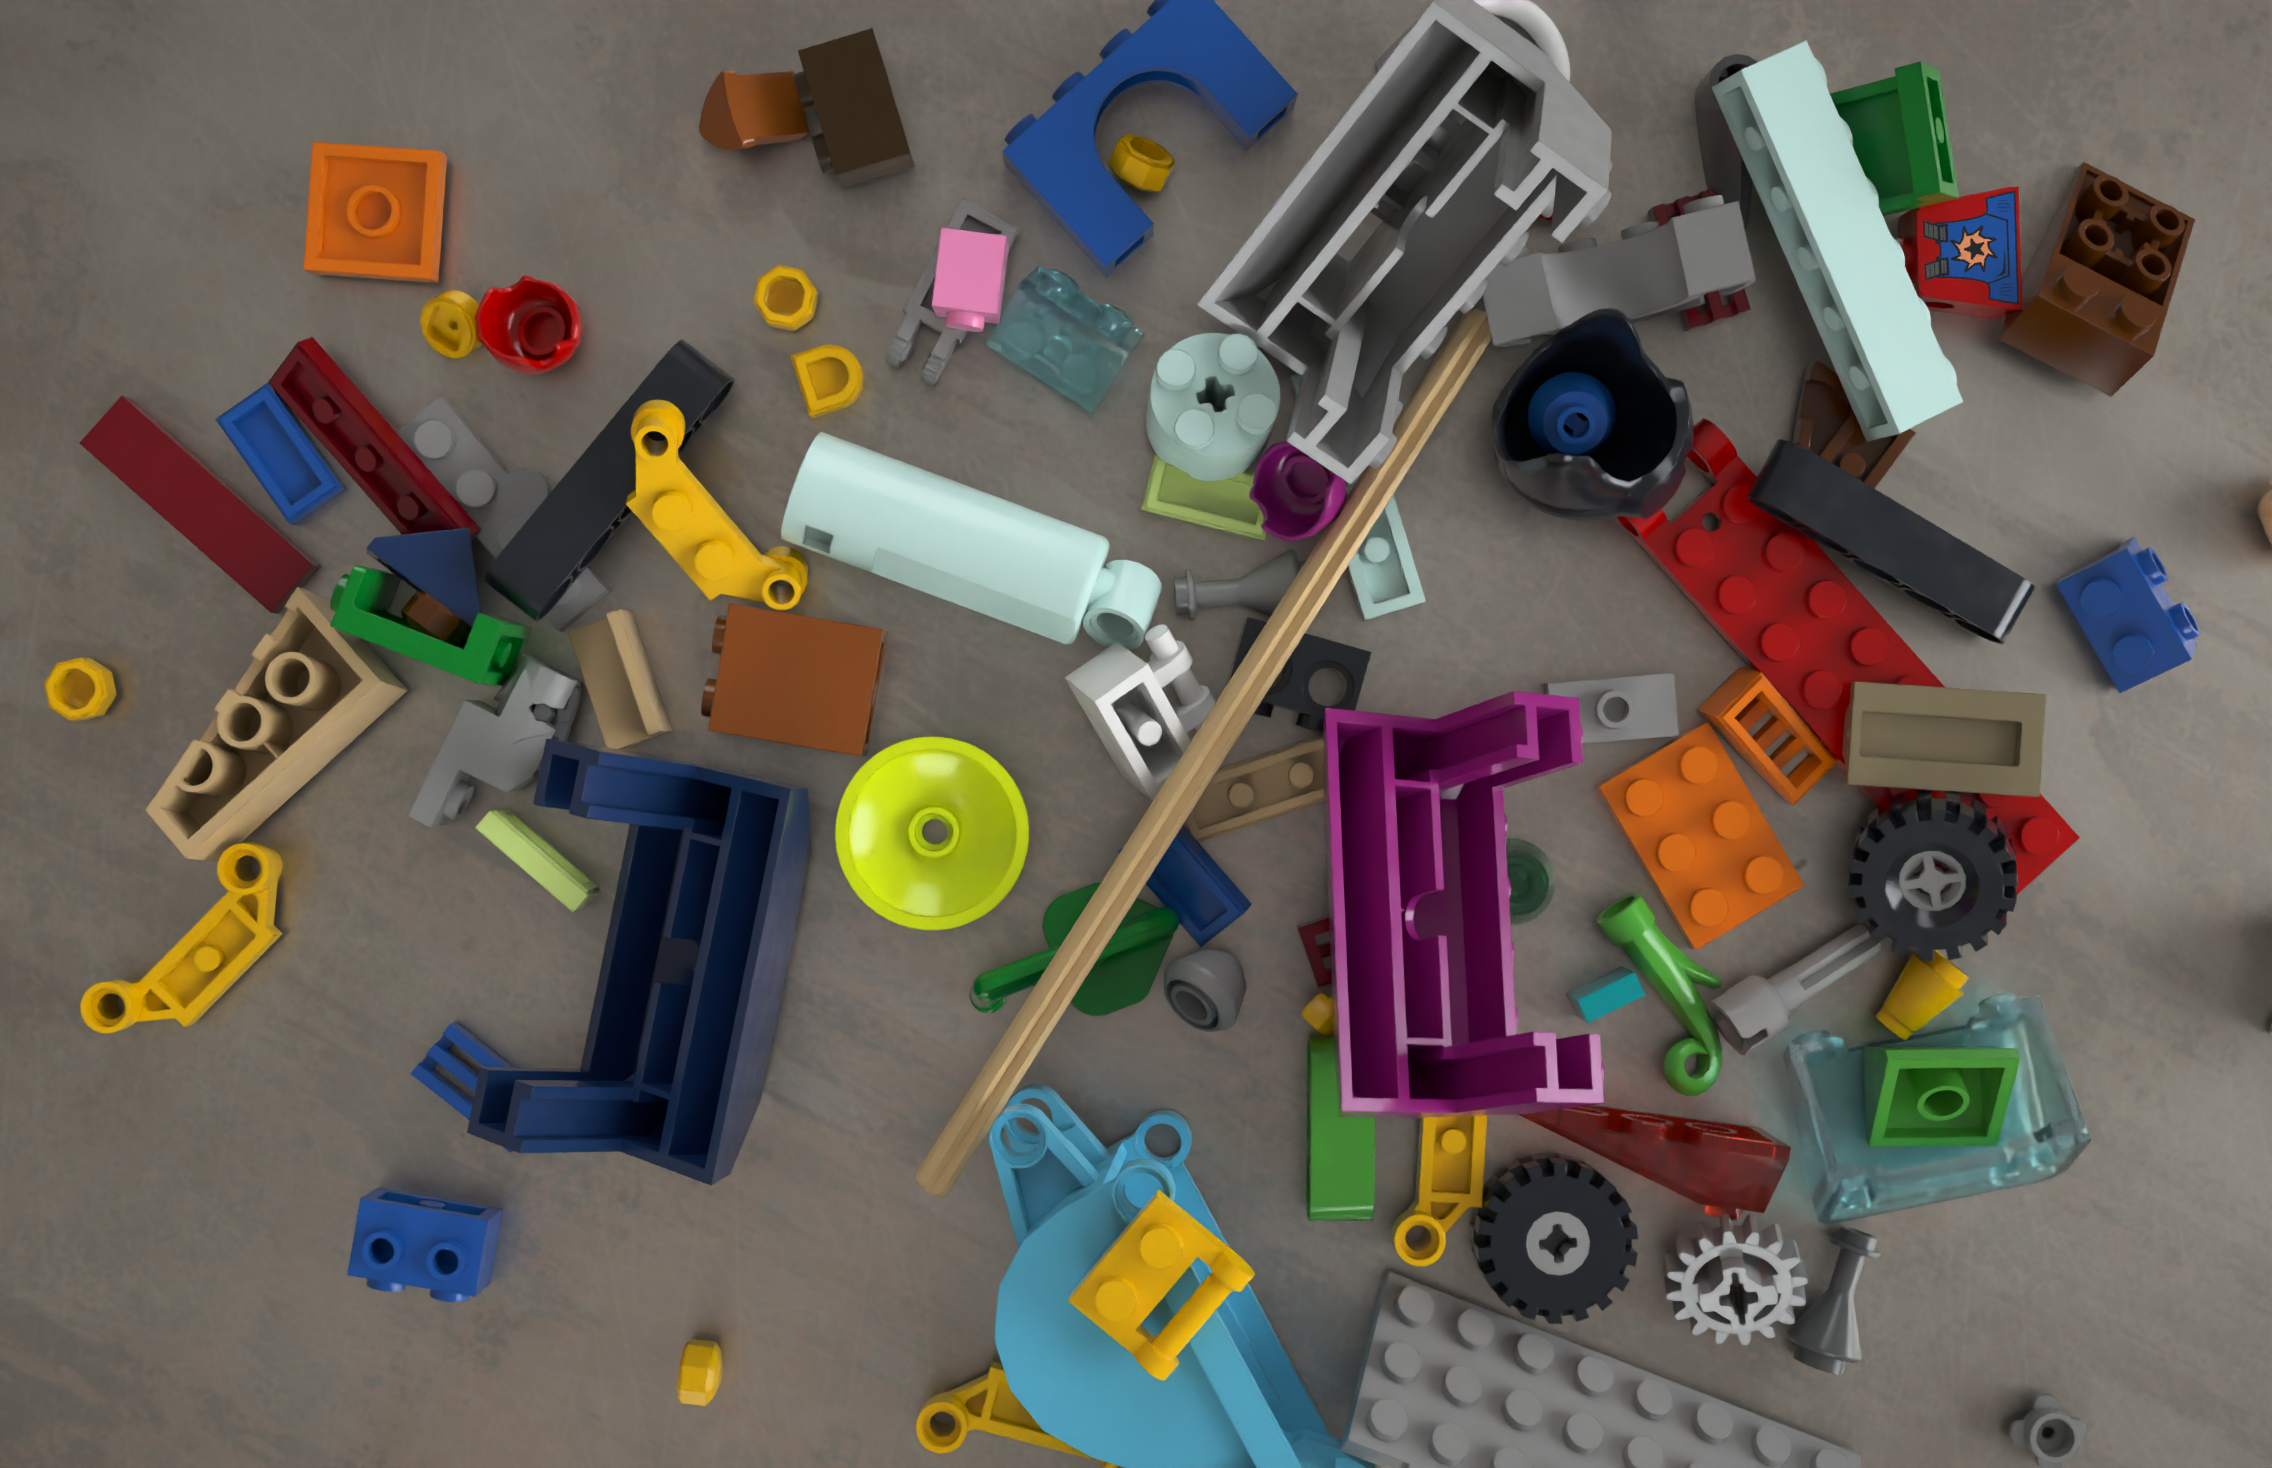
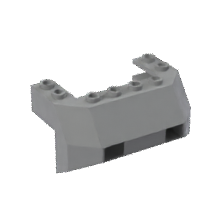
[1196,0,1613,484]

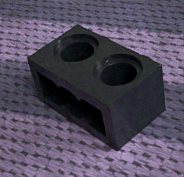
[1225,617,1372,733]

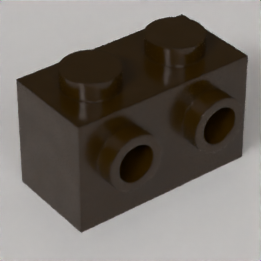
[792,28,915,188]

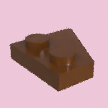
[1793,360,1916,489]

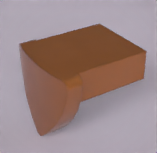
[699,70,810,150]

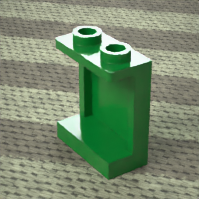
[1830,61,1959,216]
[330,565,532,686]

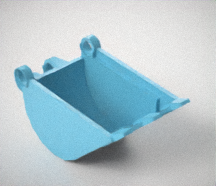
[989,1083,1375,1468]

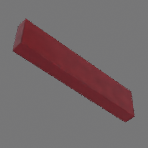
[268,337,481,542]
[80,396,320,614]

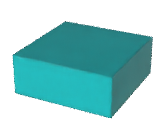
[1566,966,1646,1023]

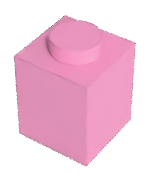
[932,228,1009,332]

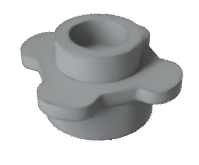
[2009,1394,2086,1468]

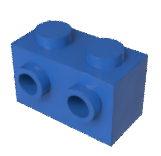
[347,1187,503,1302]

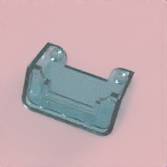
[1783,993,2091,1224]

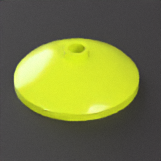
[835,737,1029,930]

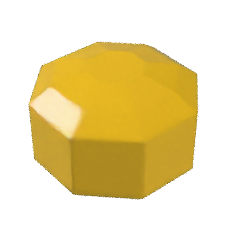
[1108,134,1176,192]
[753,265,819,331]
[44,658,117,721]
[677,1339,723,1406]

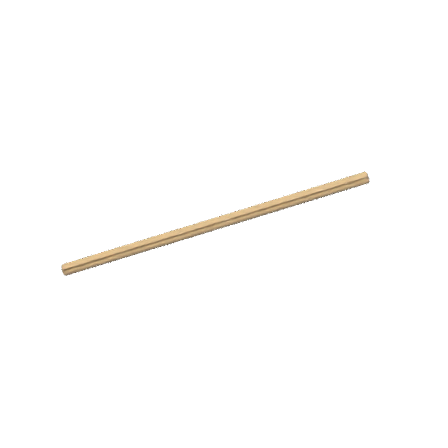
[915,307,1492,1198]

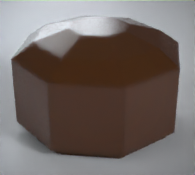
[401,591,469,646]

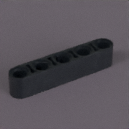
[484,339,735,621]
[1746,439,2035,644]

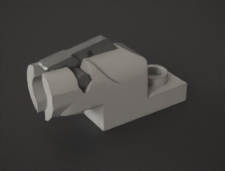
[407,655,582,827]

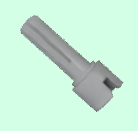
[1708,924,1881,1056]

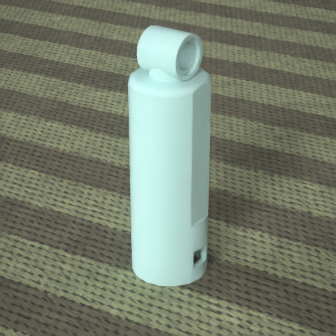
[781,432,1162,650]

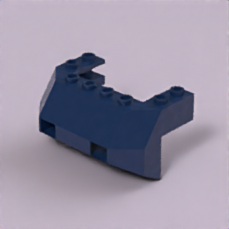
[467,739,811,1186]

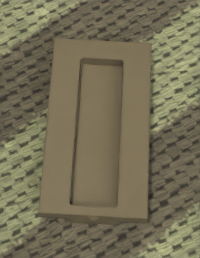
[1842,681,2047,797]

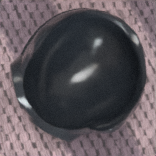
[1491,308,1694,521]

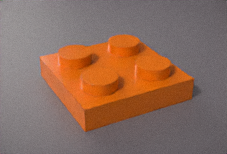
[303,142,447,283]

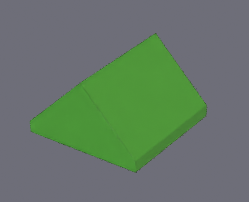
[1863,1046,2021,1147]

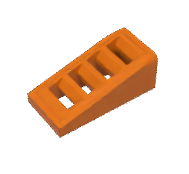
[1698,667,1838,806]

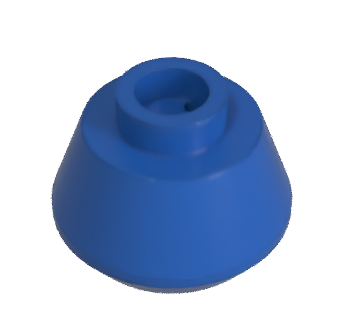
[1527,371,1616,456]

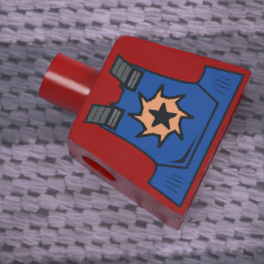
[1894,186,2023,319]

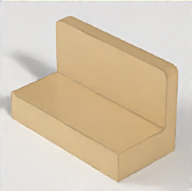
[567,609,673,750]

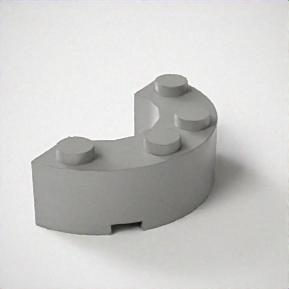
[1482,195,1756,347]

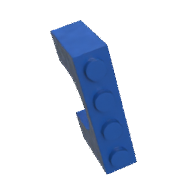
[1002,0,1298,277]

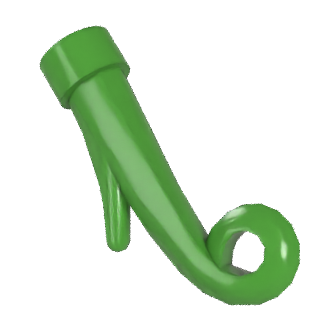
[1596,893,1722,1096]

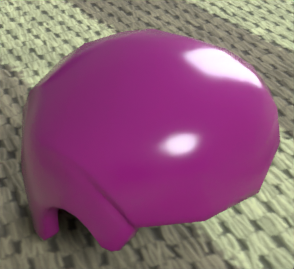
[1249,440,1347,542]

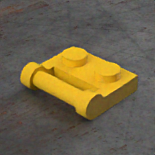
[1068,1189,1255,1381]

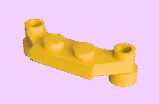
[626,400,808,610]
[80,842,283,1034]
[1391,1116,1487,1266]
[916,1361,1121,1468]

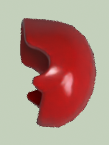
[474,275,583,375]

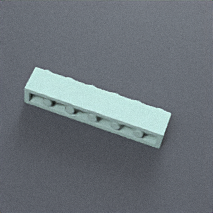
[1712,40,1963,442]

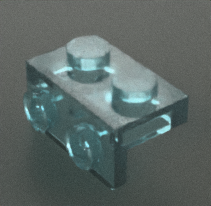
[986,266,1144,413]

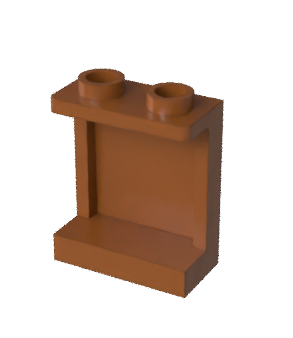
[701,603,888,756]

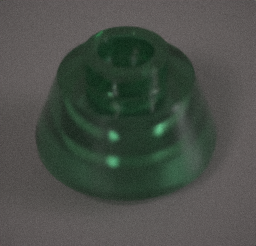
[1506,838,1555,925]

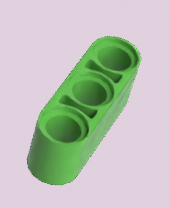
[1306,1036,1375,1221]

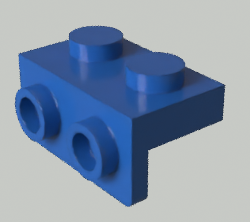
[2056,537,2200,693]

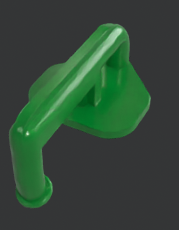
[969,883,1179,1016]

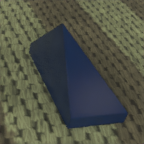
[366,528,481,632]

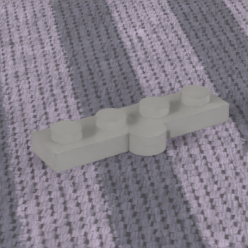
[397,396,611,632]

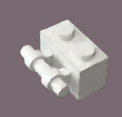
[1065,624,1216,801]

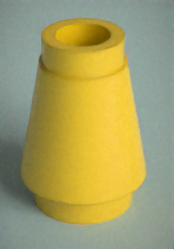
[1875,950,1970,1041]

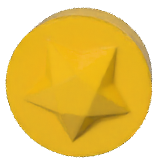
[420,290,482,358]

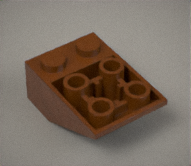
[1999,162,2195,397]

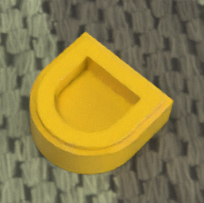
[790,345,864,419]

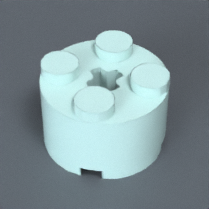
[1145,333,1280,481]

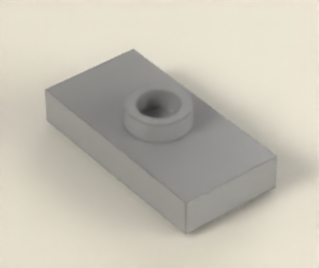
[1544,673,1679,744]

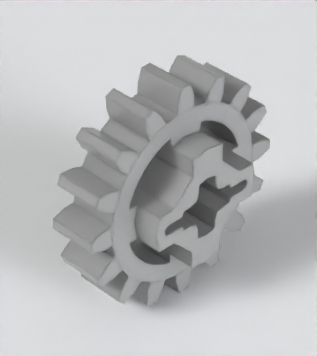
[1664,1213,1808,1345]

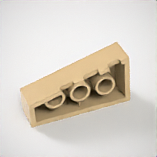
[145,587,408,862]

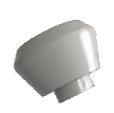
[1164,949,1247,1032]

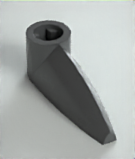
[1695,54,1757,232]

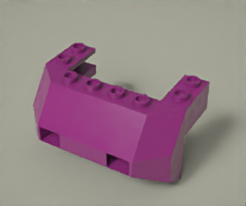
[1323,691,1605,1118]

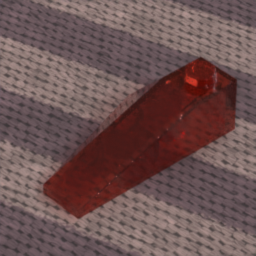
[1518,1105,1791,1220]

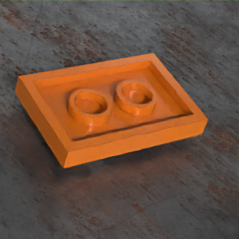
[1595,722,1805,950]

